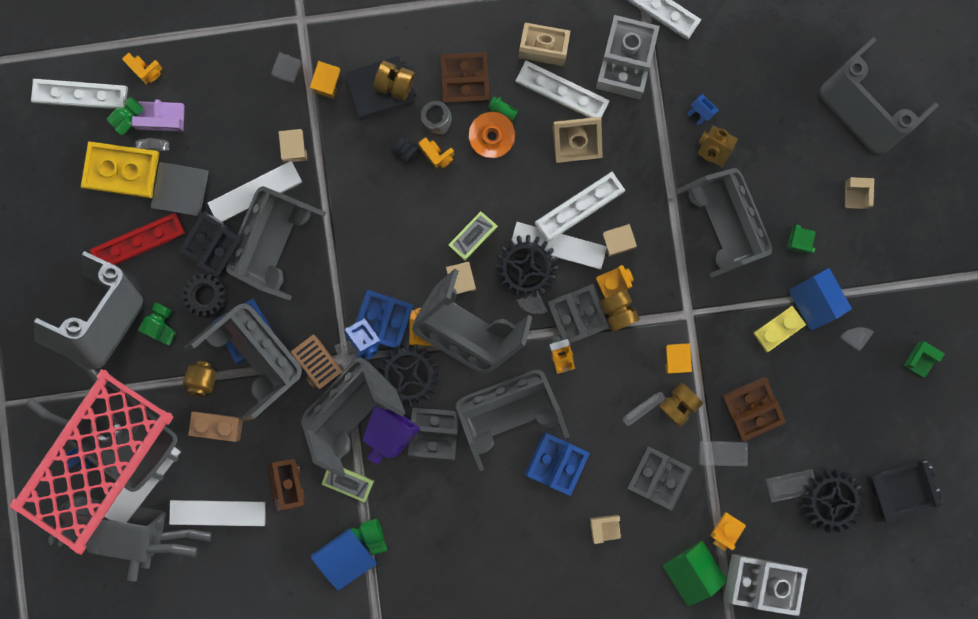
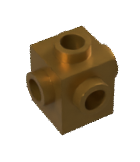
[698,125,738,167]

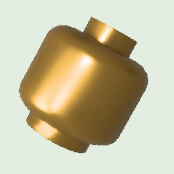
[183,361,217,397]

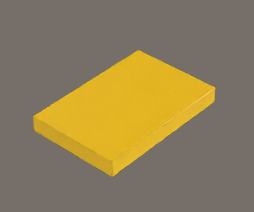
[81,141,159,198]

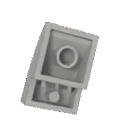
[596,15,660,100]
[723,554,807,616]

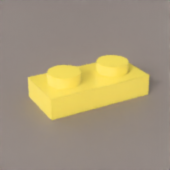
[753,306,806,352]

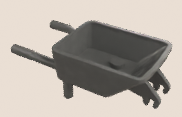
[25,358,179,492]
[48,496,212,581]

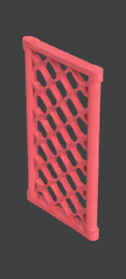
[9,369,174,555]

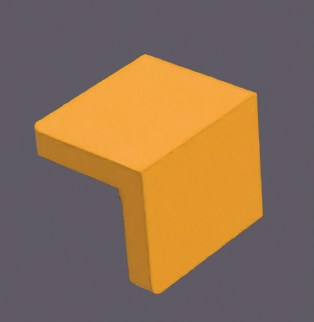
[310,61,341,99]
[665,343,692,374]

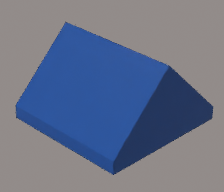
[788,268,852,331]

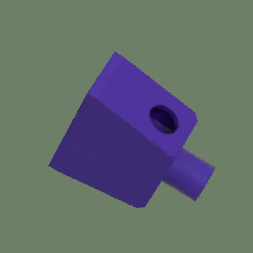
[363,405,420,464]

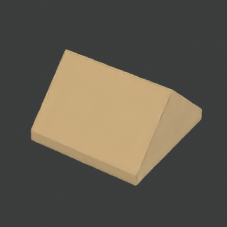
[518,23,570,66]
[552,117,603,163]

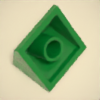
[662,541,727,606]

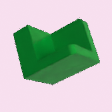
[786,224,816,255]
[904,341,944,377]

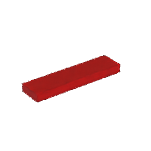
[89,213,186,265]

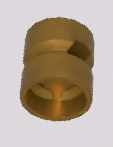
[373,60,415,101]
[599,290,640,332]
[658,383,703,427]

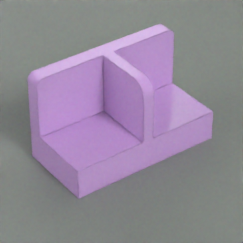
[132,99,185,132]

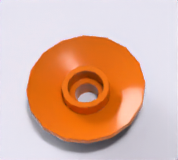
[469,112,515,158]

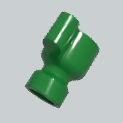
[106,96,145,135]
[138,302,176,346]
[345,518,387,555]

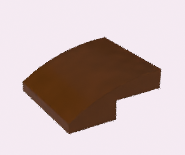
[440,52,490,102]
[722,377,786,442]

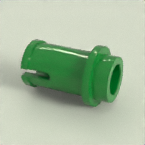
[487,97,519,123]

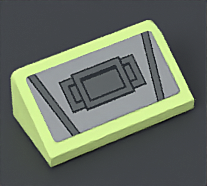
[449,211,498,261]
[322,468,374,502]

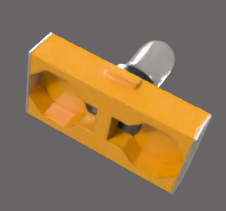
[549,336,575,374]

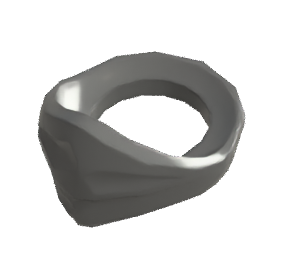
[421,101,452,135]
[89,415,123,448]

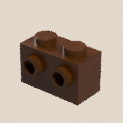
[266,459,305,512]

